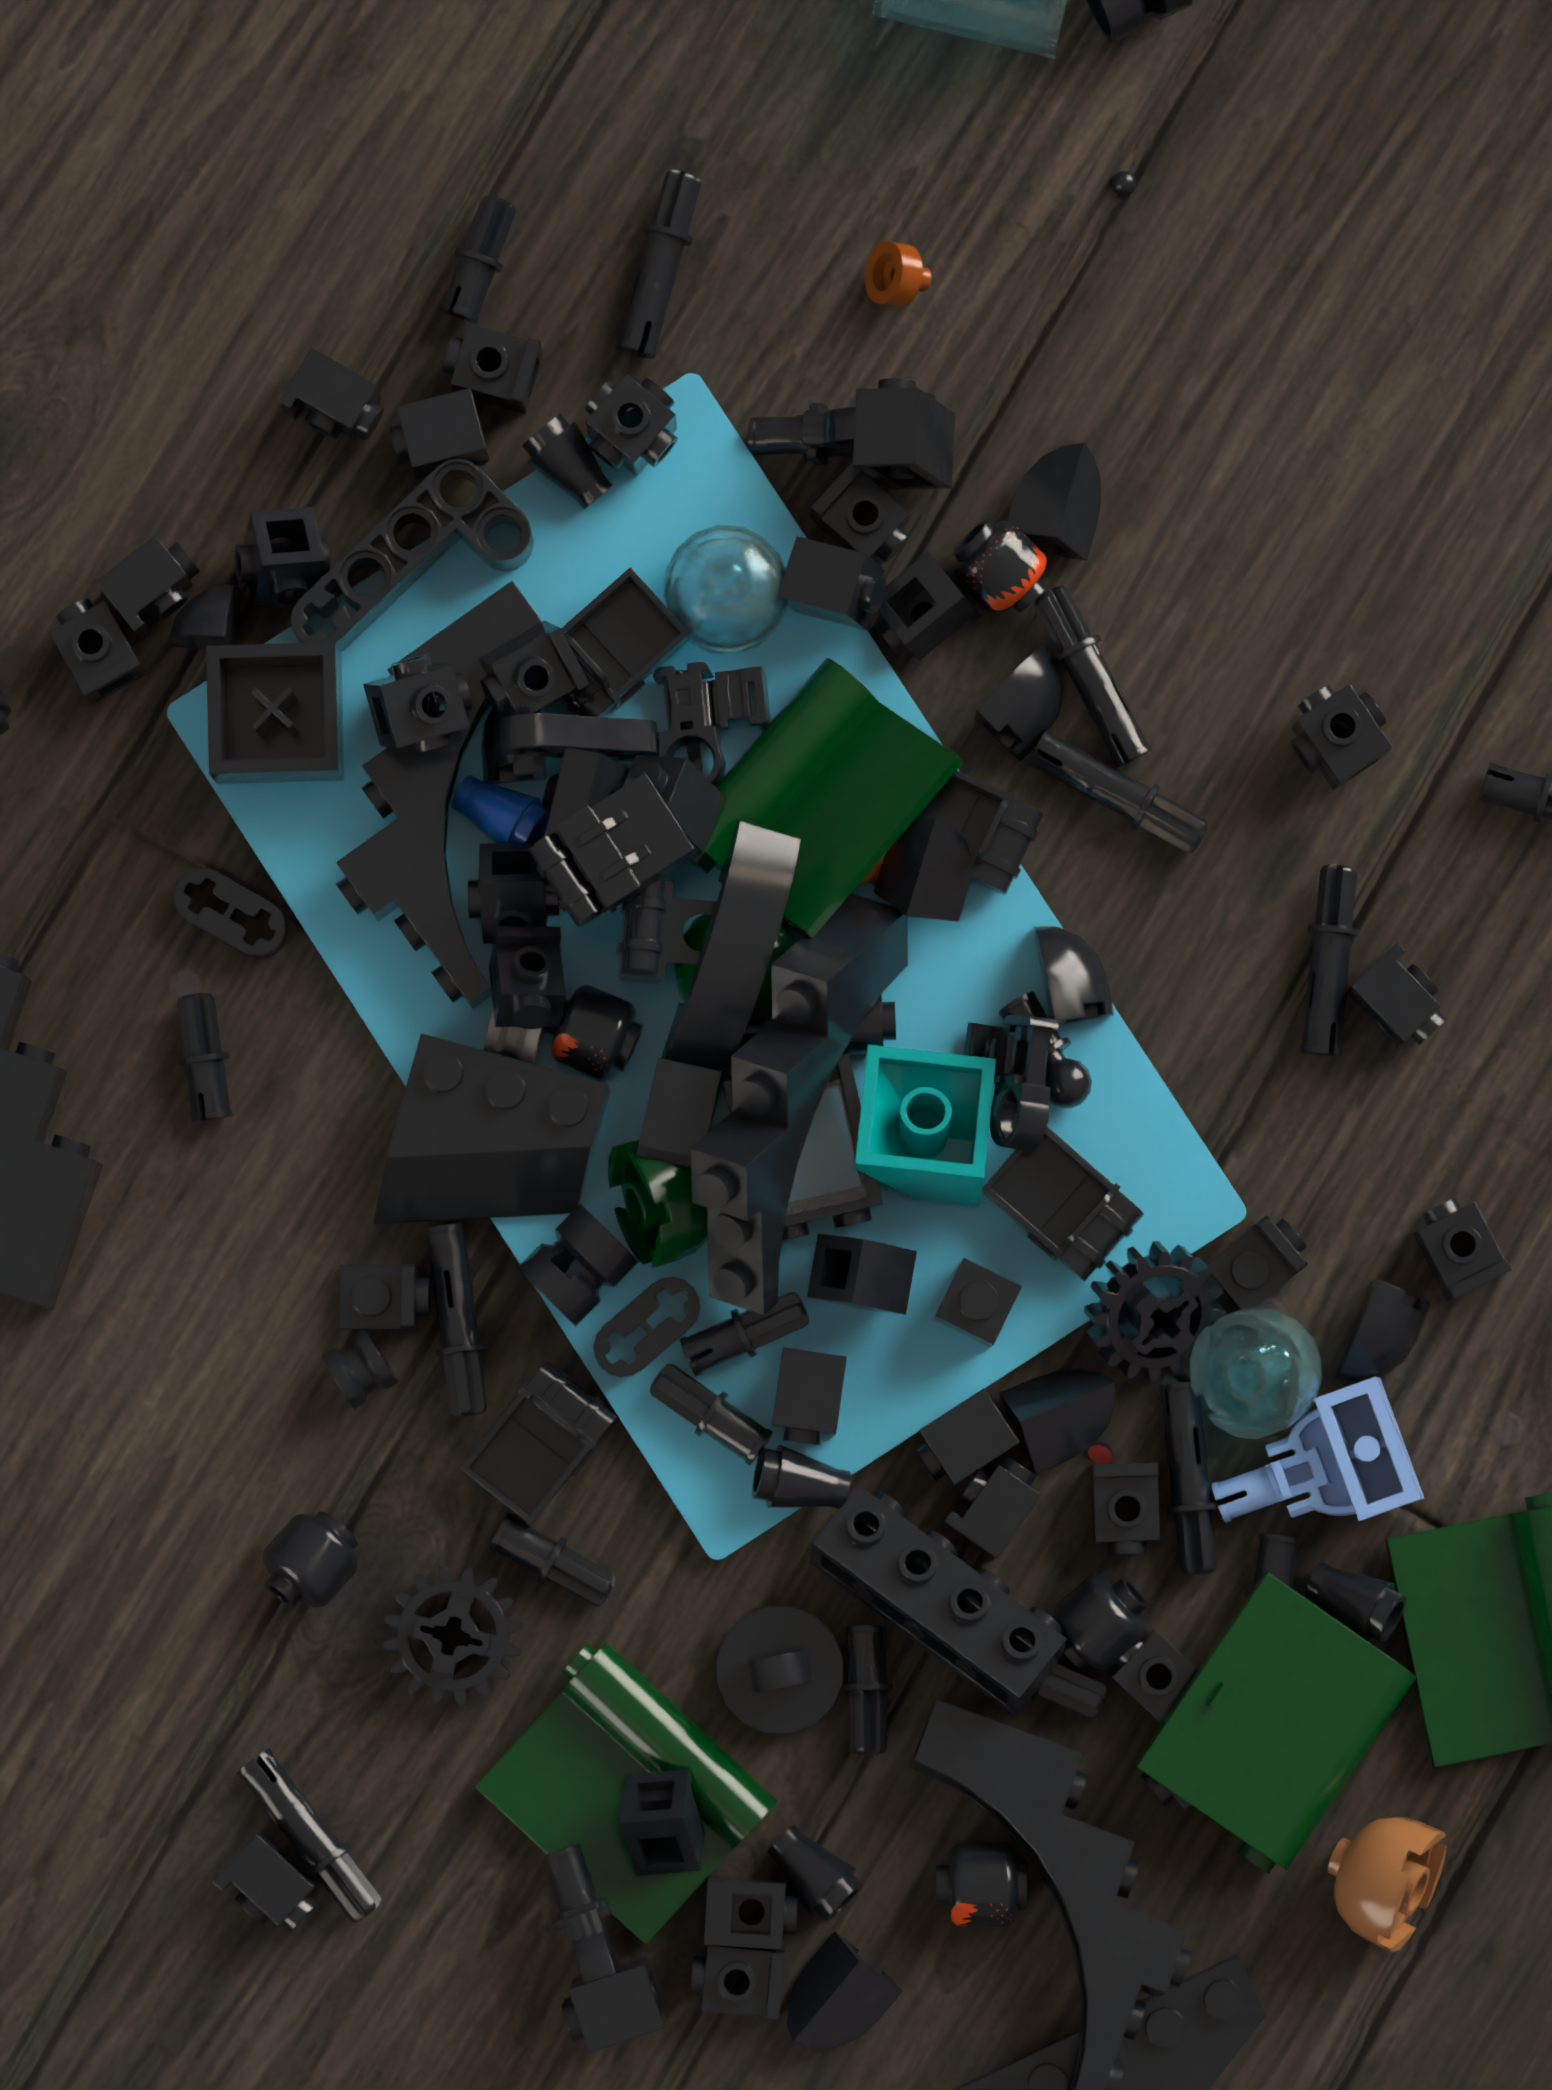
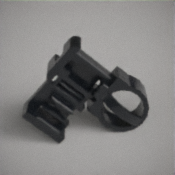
[653,662,771,786]
[964,1015,1059,1151]

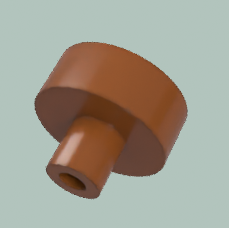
[865,241,931,307]

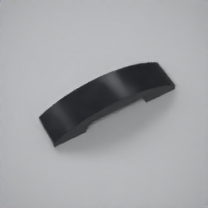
[661,819,801,1083]

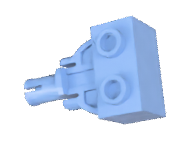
[1211,1377,1424,1523]

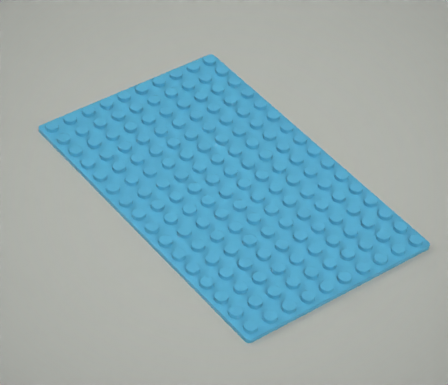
[167,373,1246,1560]

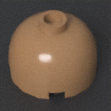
[1328,1817,1447,1952]

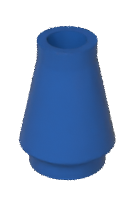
[452,775,550,843]

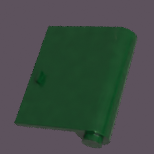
[689,658,964,938]
[1385,1492,1552,1768]
[1135,1571,1417,1874]
[475,1642,778,1945]

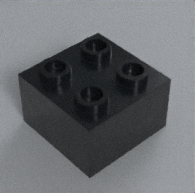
[206,642,344,784]

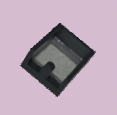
[723,1053,883,1241]

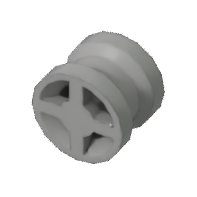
[483,1011,544,1064]

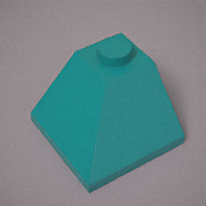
[854,1044,996,1207]

